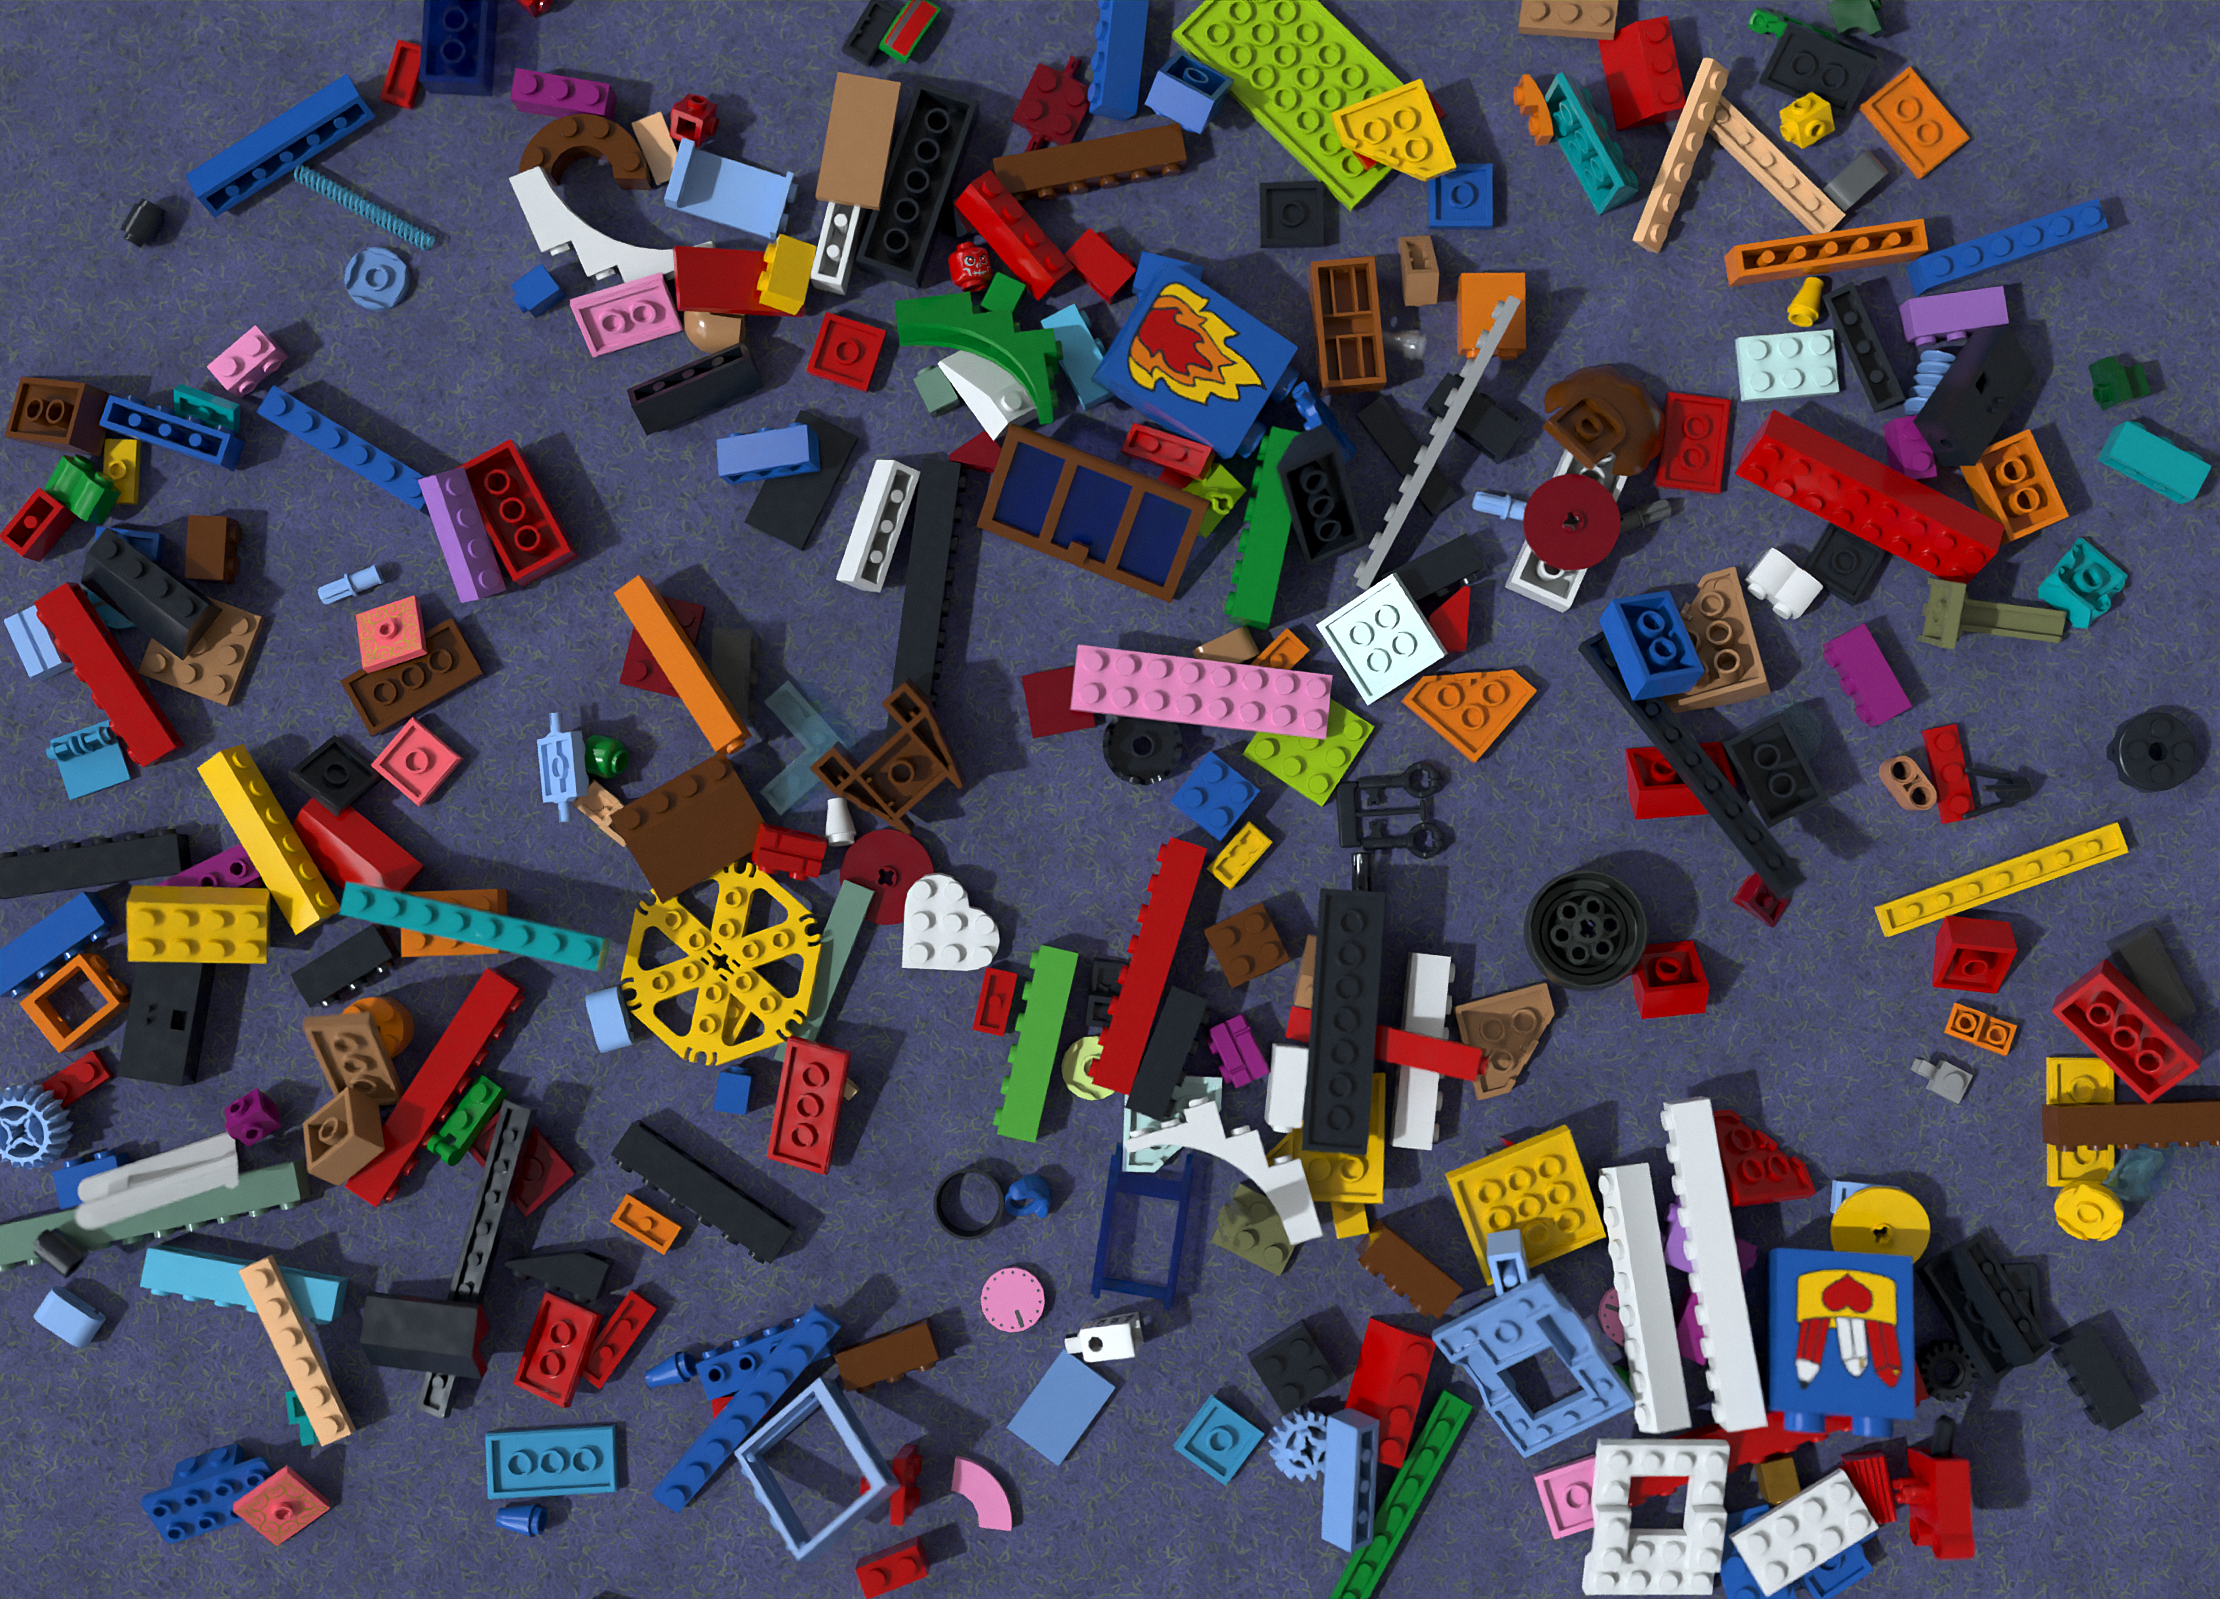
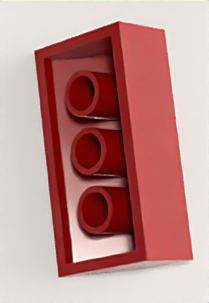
[1344,1317,1436,1468]

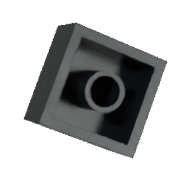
[1247,1320,1339,1416]

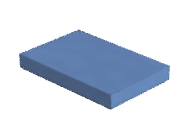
[1007,1347,1116,1466]

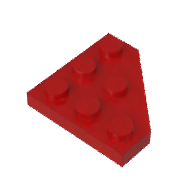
[1712,1109,1816,1207]

